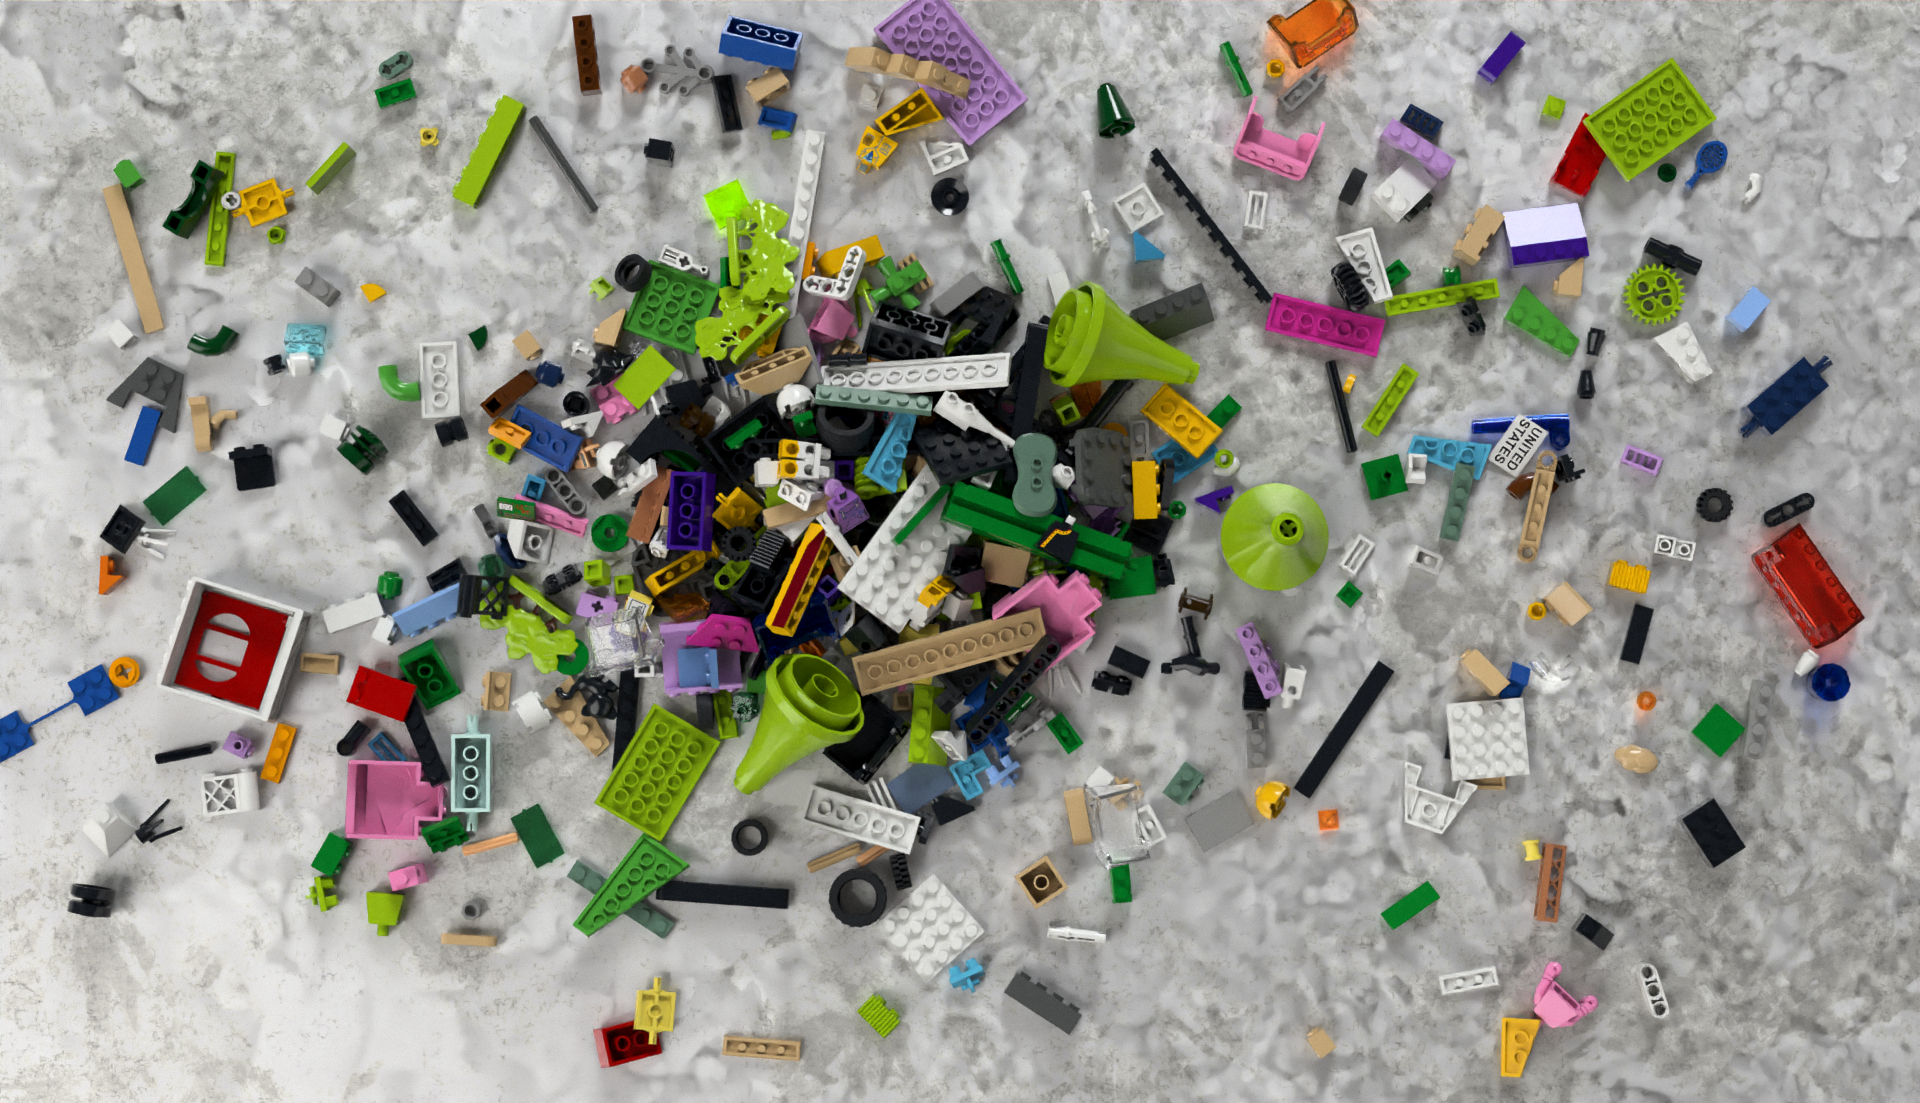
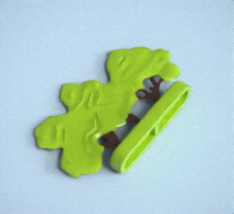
[479,574,578,674]

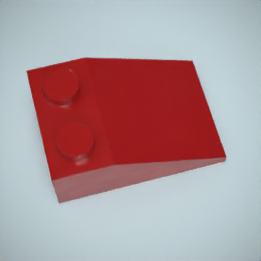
[346,665,417,722]
[593,1020,662,1068]

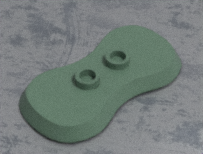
[1012,433,1058,517]

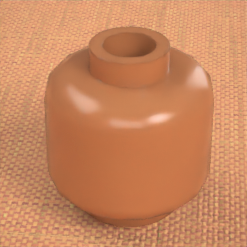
[620,65,648,94]

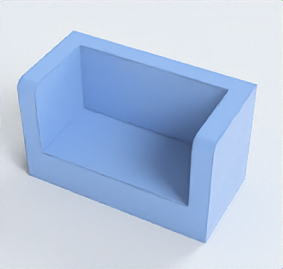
[1725,286,1771,332]

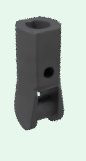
[472,503,501,539]

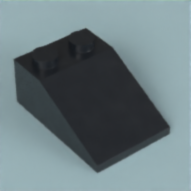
[732,557,793,617]

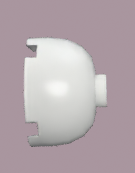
[776,383,816,419]
[596,441,631,480]

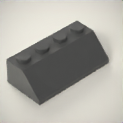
[1129,283,1214,341]

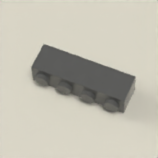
[1004,971,1082,1035]

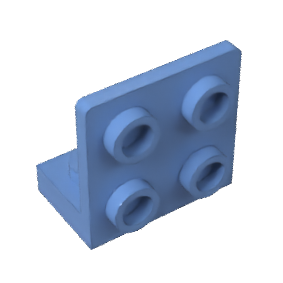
[677,647,719,688]

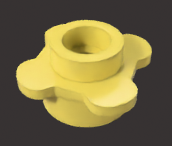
[420,127,439,147]

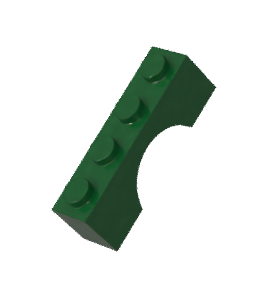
[162,160,225,239]

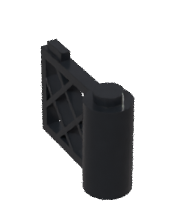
[456,574,510,620]

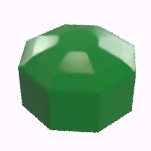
[1167,501,1186,519]

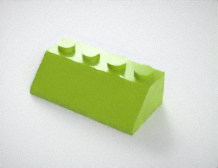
[908,685,951,766]

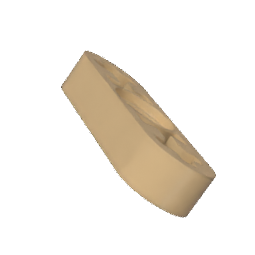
[441,933,497,947]

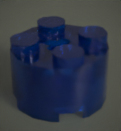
[1806,663,1851,702]

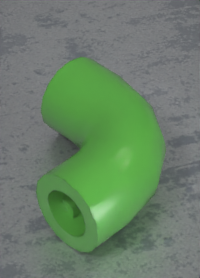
[378,365,421,402]

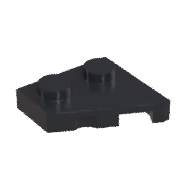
[705,588,744,619]

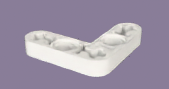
[803,246,866,301]

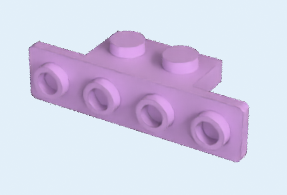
[1236,622,1283,699]

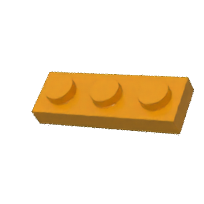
[260,723,298,784]

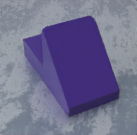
[1194,485,1234,515]

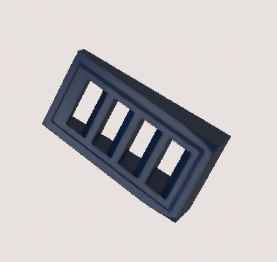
[1400,103,1444,140]

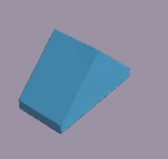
[1132,231,1165,264]

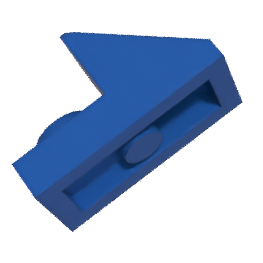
[1498,662,1531,699]

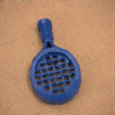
[1685,141,1728,189]

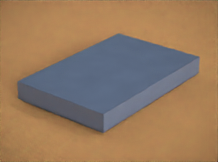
[886,764,955,814]

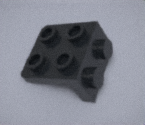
[228,444,276,491]

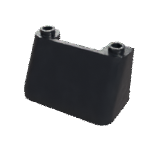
[822,693,911,785]

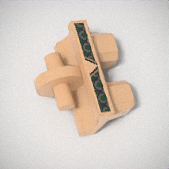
[573,434,600,469]

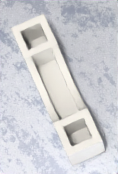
[754,458,835,487]

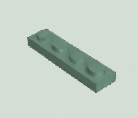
[1439,462,1476,542]

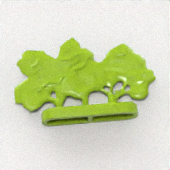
[726,199,801,301]
[695,271,791,365]

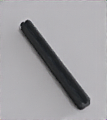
[1325,360,1358,453]

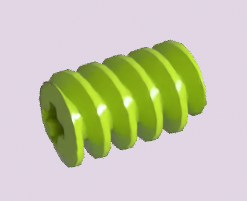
[854,456,879,500]

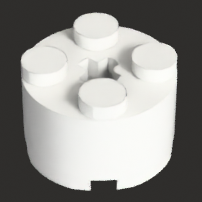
[511,690,552,735]

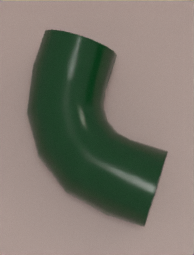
[187,325,240,357]

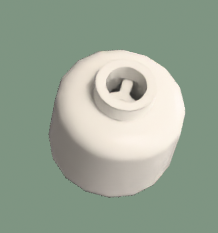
[286,351,315,377]

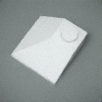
[507,519,554,565]
[82,803,137,857]

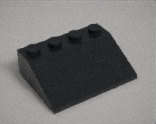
[702,395,797,486]

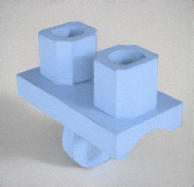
[985,754,1020,788]

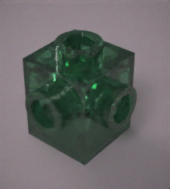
[731,692,760,722]

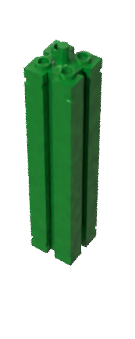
[939,481,1138,582]

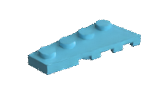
[862,412,917,493]
[1406,435,1492,481]

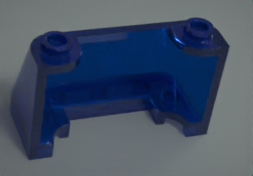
[752,592,841,667]

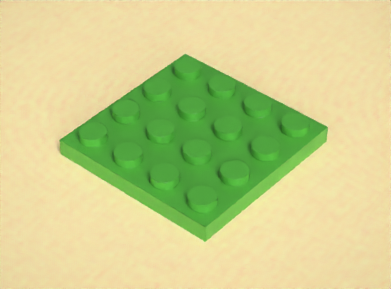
[622,259,721,356]

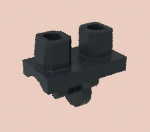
[1152,553,1175,587]

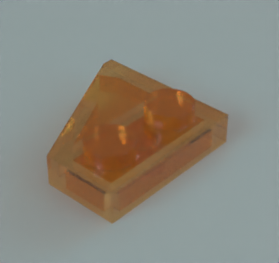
[1069,381,1102,418]
[656,593,709,623]

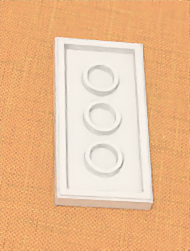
[419,341,461,420]

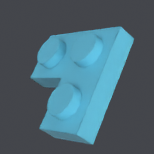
[949,749,992,801]

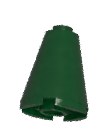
[1097,83,1135,139]

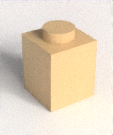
[512,330,543,361]
[1305,1027,1336,1059]

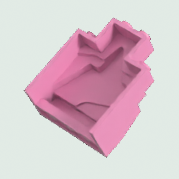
[992,570,1102,674]
[345,760,447,840]

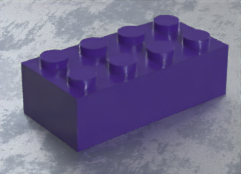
[666,471,716,552]

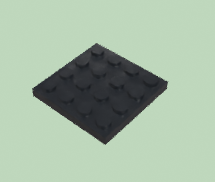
[912,410,1012,486]

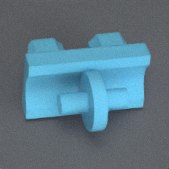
[949,958,985,993]

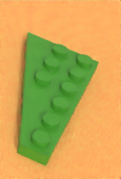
[572,833,690,937]

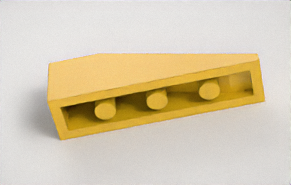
[644,540,721,598]

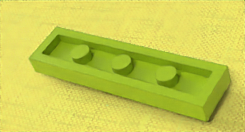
[1361,363,1419,438]

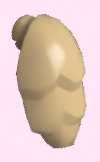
[1614,744,1658,774]

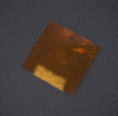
[1318,809,1339,830]

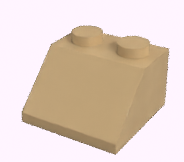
[745,67,791,109]
[1542,581,1593,626]

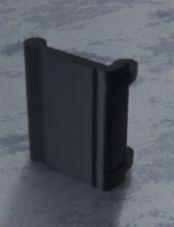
[697,346,726,385]

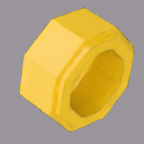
[1266,59,1285,78]
[1527,602,1547,621]

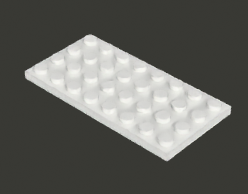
[836,463,972,634]

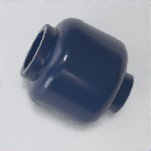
[535,360,565,388]

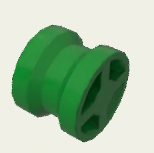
[1442,266,1461,286]

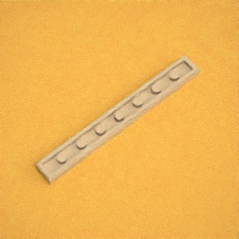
[102,183,166,334]

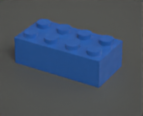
[718,15,803,71]

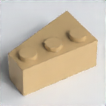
[1453,204,1505,267]

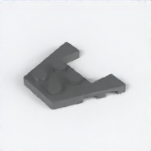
[106,357,184,433]

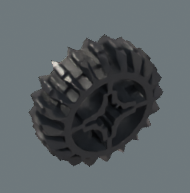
[1331,261,1369,312]

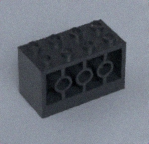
[862,300,953,361]

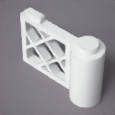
[200,768,261,817]

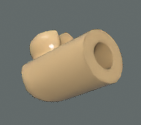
[210,410,238,429]

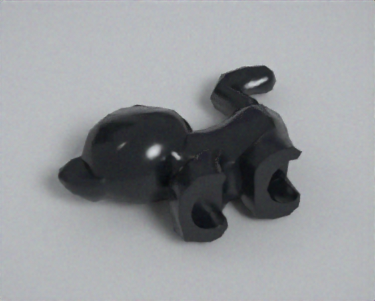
[555,667,619,720]

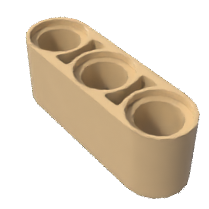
[1063,788,1093,846]

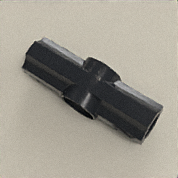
[1643,237,1702,276]

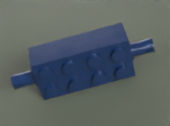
[1738,355,1833,439]

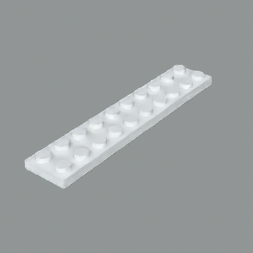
[821,353,1011,394]

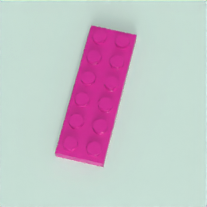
[1265,293,1385,358]

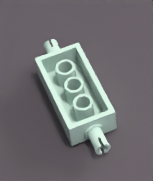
[451,715,493,831]

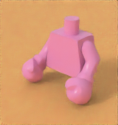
[807,283,857,343]
[1532,962,1598,1028]

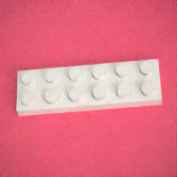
[800,785,921,855]

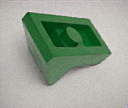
[791,411,817,438]

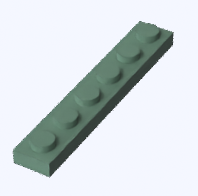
[815,384,933,416]
[567,860,674,939]

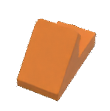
[99,556,127,595]

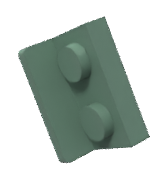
[1162,762,1205,806]

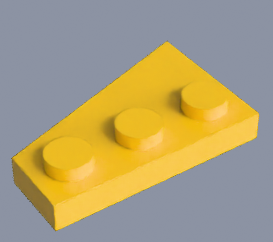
[1501,1017,1542,1077]

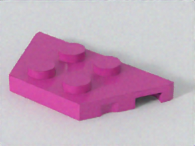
[686,614,759,653]

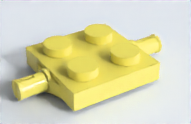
[633,977,676,1044]

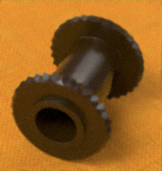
[1178,587,1213,620]

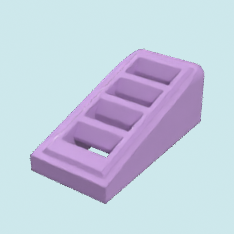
[1620,444,1664,477]

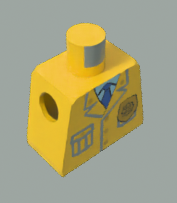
[856,125,899,175]

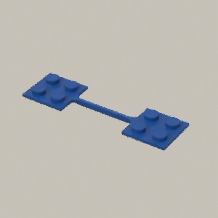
[0,664,120,763]

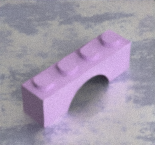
[1379,118,1456,180]

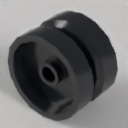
[67,883,115,918]

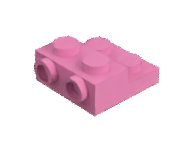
[590,373,640,425]

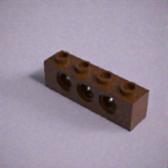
[572,14,602,96]

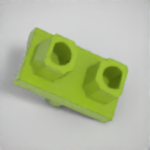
[305,876,339,912]

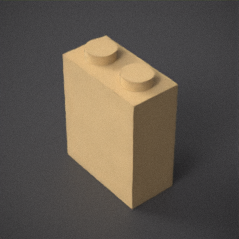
[980,539,1033,588]

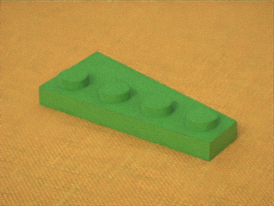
[1503,285,1580,357]

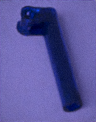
[1471,413,1570,451]

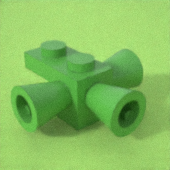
[869,256,928,310]

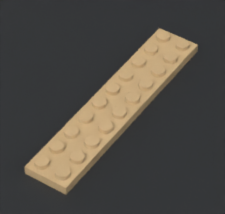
[851,606,1046,696]

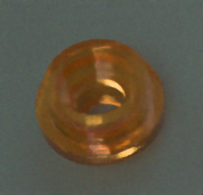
[1637,691,1656,711]

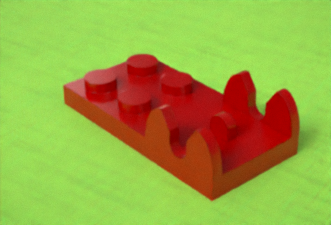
[1549,113,1606,198]

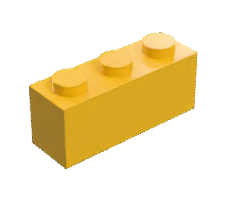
[1131,461,1161,519]

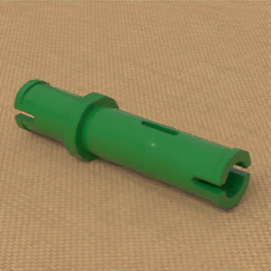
[1219,41,1253,98]
[990,239,1025,296]

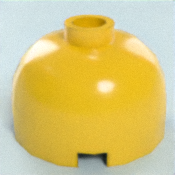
[1255,781,1291,820]

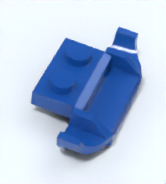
[954,697,1010,759]

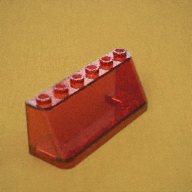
[1751,523,1865,649]

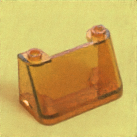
[1266,0,1359,69]

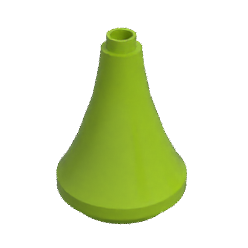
[1043,281,1200,388]
[1220,483,1329,591]
[734,654,864,795]

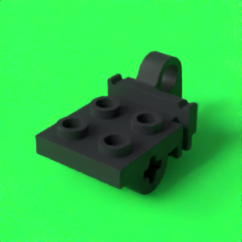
[933,661,996,715]

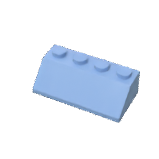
[392,583,459,638]

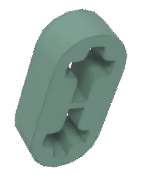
[379,51,413,80]

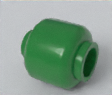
[377,571,403,600]

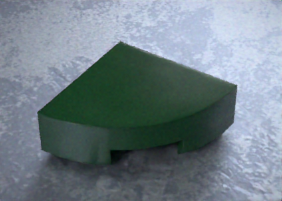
[468,325,488,352]

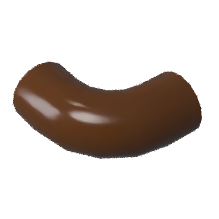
[1505,472,1560,501]

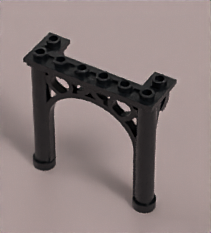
[973,315,1134,467]

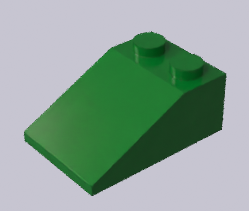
[398,638,461,710]

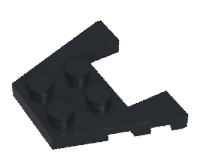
[942,286,1016,349]

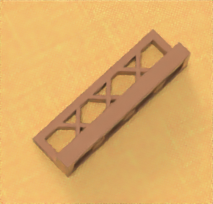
[626,465,673,544]
[1533,843,1567,923]

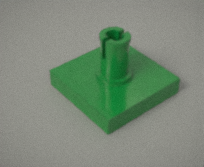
[1361,454,1408,501]

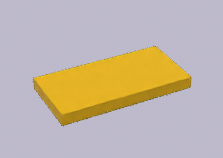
[1140,383,1223,460]

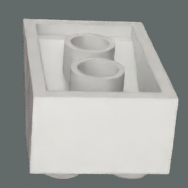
[1371,156,1438,223]

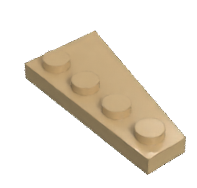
[543,675,611,757]

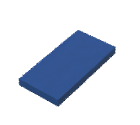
[510,404,585,473]

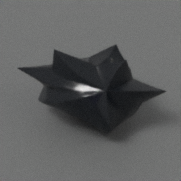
[586,346,635,387]

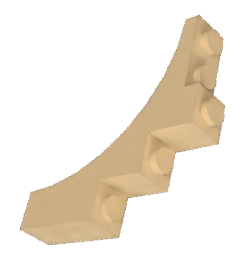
[844,47,971,99]

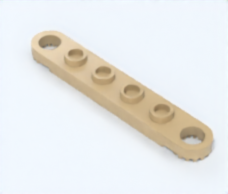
[1517,450,1557,563]

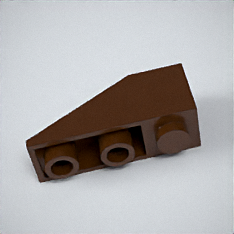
[480,369,539,421]

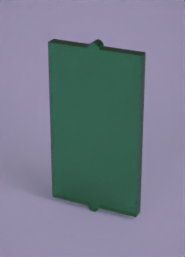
[143,466,207,526]
[510,803,565,868]

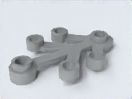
[641,44,715,97]
[1005,705,1056,747]

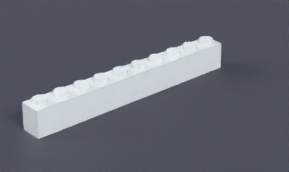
[777,129,826,321]

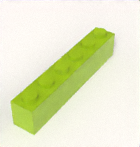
[452,95,526,209]

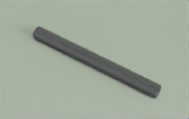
[529,116,598,213]

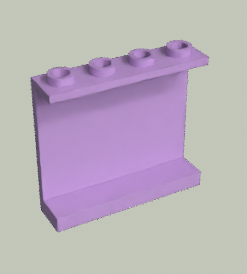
[659,619,743,697]

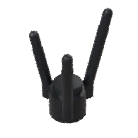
[135,799,183,844]

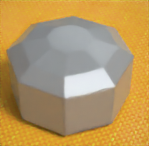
[461,901,481,920]

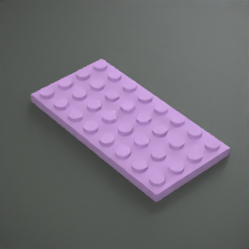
[873,0,1028,147]

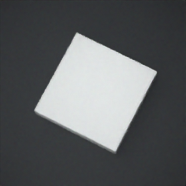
[1112,182,1165,235]

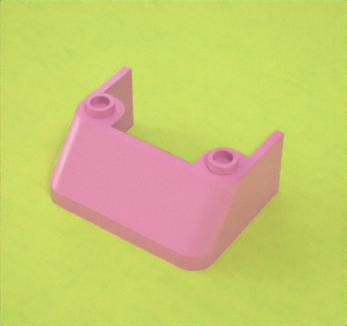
[1233,96,1326,180]

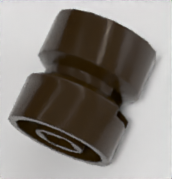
[679,403,716,438]

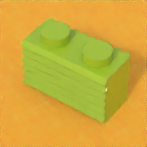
[857,994,901,1039]

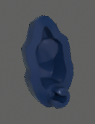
[494,533,527,569]

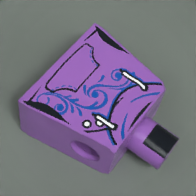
[827,487,870,535]

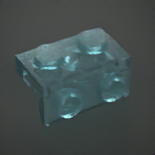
[284,323,327,356]

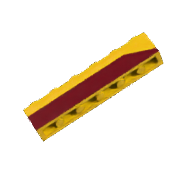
[765,523,834,637]

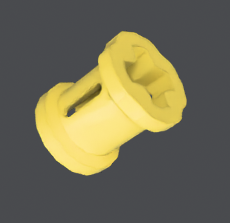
[1522,839,1542,861]

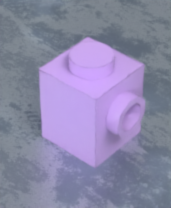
[222,731,255,759]

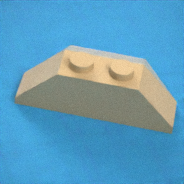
[734,346,812,395]

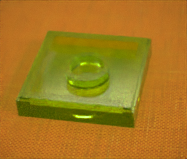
[703,179,750,230]

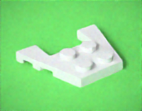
[1404,761,1478,835]

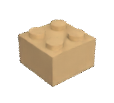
[1014,855,1068,909]

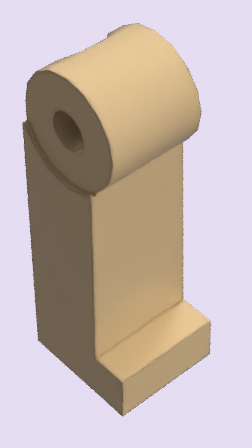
[188,396,214,453]

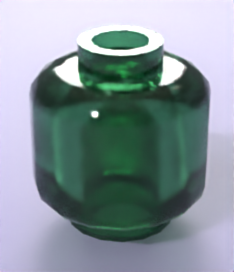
[478,554,505,582]

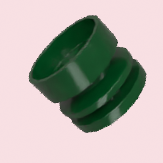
[336,424,389,475]

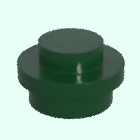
[1657,163,1677,183]

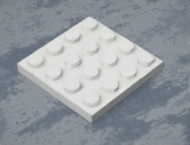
[1446,697,1530,781]
[876,873,985,983]

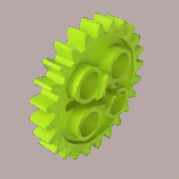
[1622,263,1686,326]

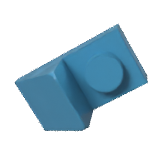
[521,474,547,502]

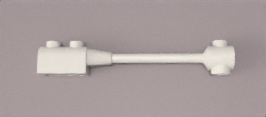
[933,390,1076,490]

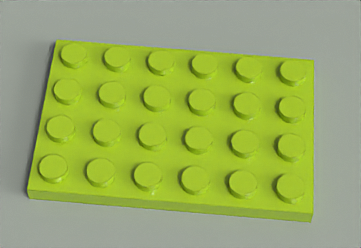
[1582,58,1717,182]
[594,703,720,842]

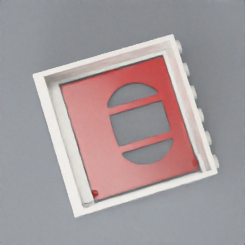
[155,576,311,724]

